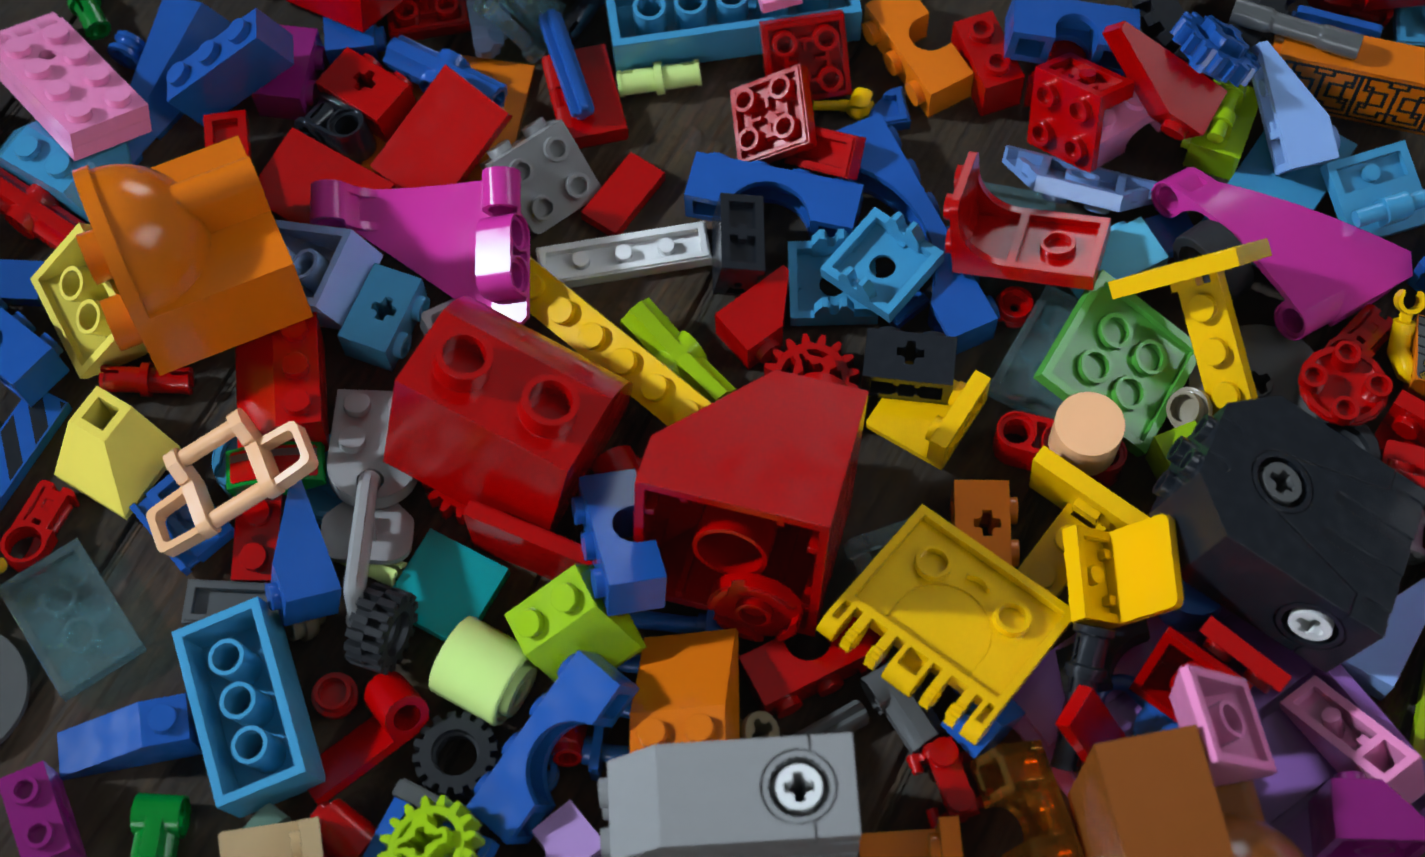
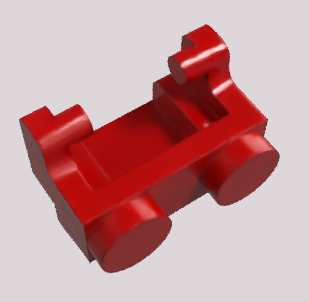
[906,736,995,829]

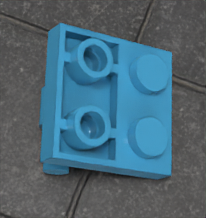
[1320,140,1425,238]

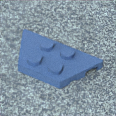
[1002,145,1157,214]

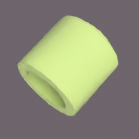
[428,616,537,726]

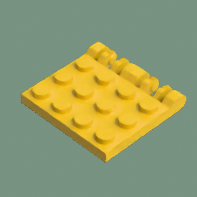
[816,504,1072,746]

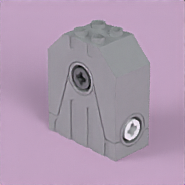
[598,732,861,857]

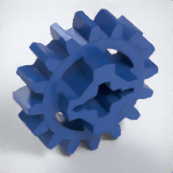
[1170,11,1261,87]

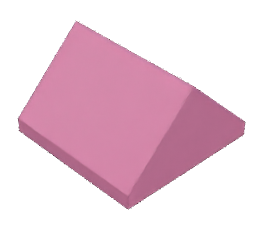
[1169,664,1277,787]

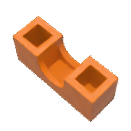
[861,0,974,118]

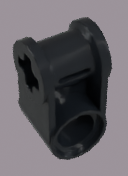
[294,92,377,163]

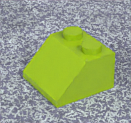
[504,564,647,682]

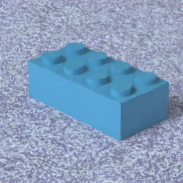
[171,596,326,818]

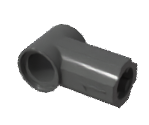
[859,659,947,754]

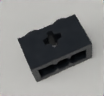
[861,326,958,405]

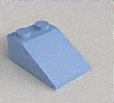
[275,220,384,330]

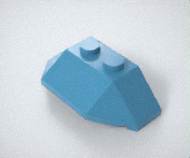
[0,120,132,223]

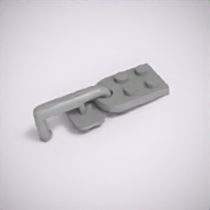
[320,389,418,627]

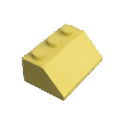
[30,222,148,379]

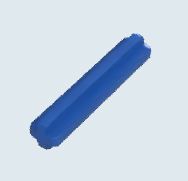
[538,9,595,120]

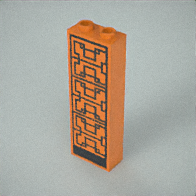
[1271,35,1425,136]

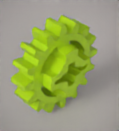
[377,795,485,857]

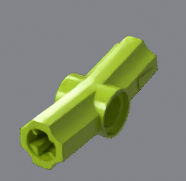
[619,297,736,403]

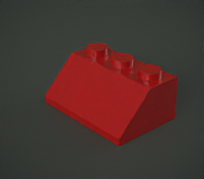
[236,312,329,452]

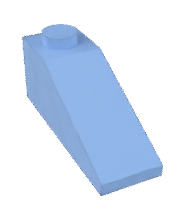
[1249,40,1340,175]
[1341,578,1425,701]

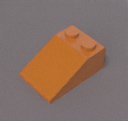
[630,628,740,753]

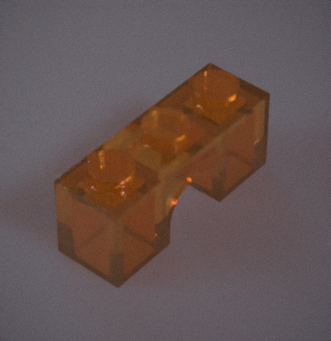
[969,739,1084,857]

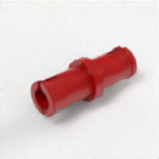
[99,362,194,397]

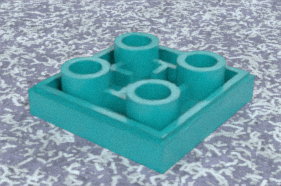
[393,528,510,642]

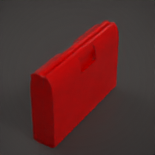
[541,44,629,149]

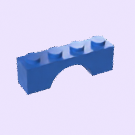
[684,151,864,241]
[466,650,640,844]

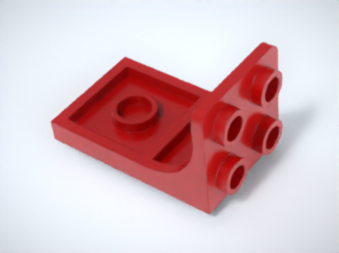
[943,151,1111,290]

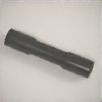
[1229,0,1364,60]

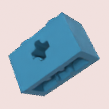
[337,263,430,372]

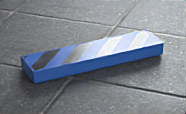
[0,392,72,512]

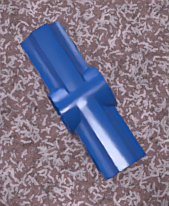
[382,35,508,108]

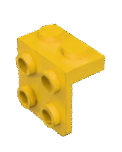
[1062,514,1184,629]

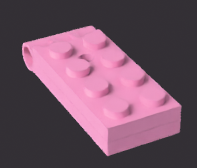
[0,12,152,161]

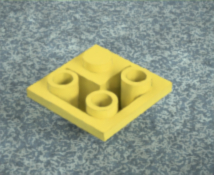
[54,386,181,520]

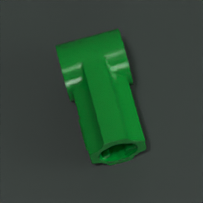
[130,792,191,857]

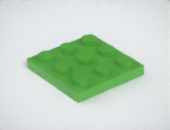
[1033,269,1197,457]

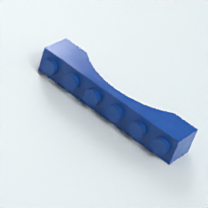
[836,113,1000,354]

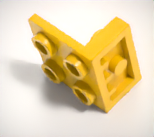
[866,361,991,470]

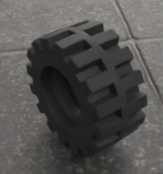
[412,711,501,803]

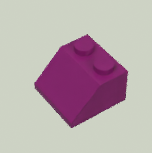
[1308,771,1425,857]

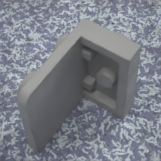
[479,117,601,234]

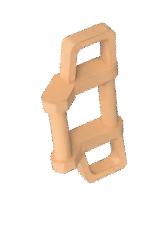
[146,408,319,557]

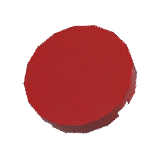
[707,572,804,642]

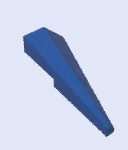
[126,0,232,165]

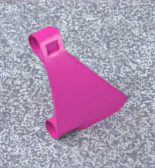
[310,166,530,324]
[1151,167,1413,341]

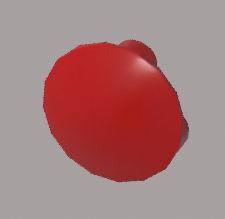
[1298,340,1393,426]

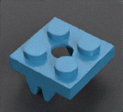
[820,207,945,323]
[787,229,878,326]

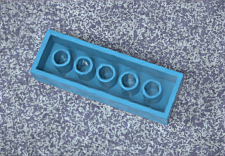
[605,0,862,74]

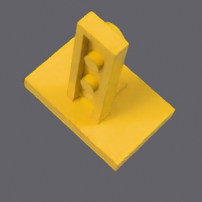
[1108,238,1272,416]
[1018,445,1150,598]

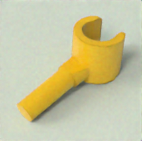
[813,87,874,121]

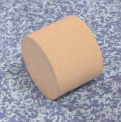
[1048,392,1125,476]

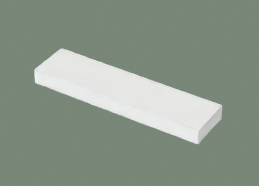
[536,221,712,288]

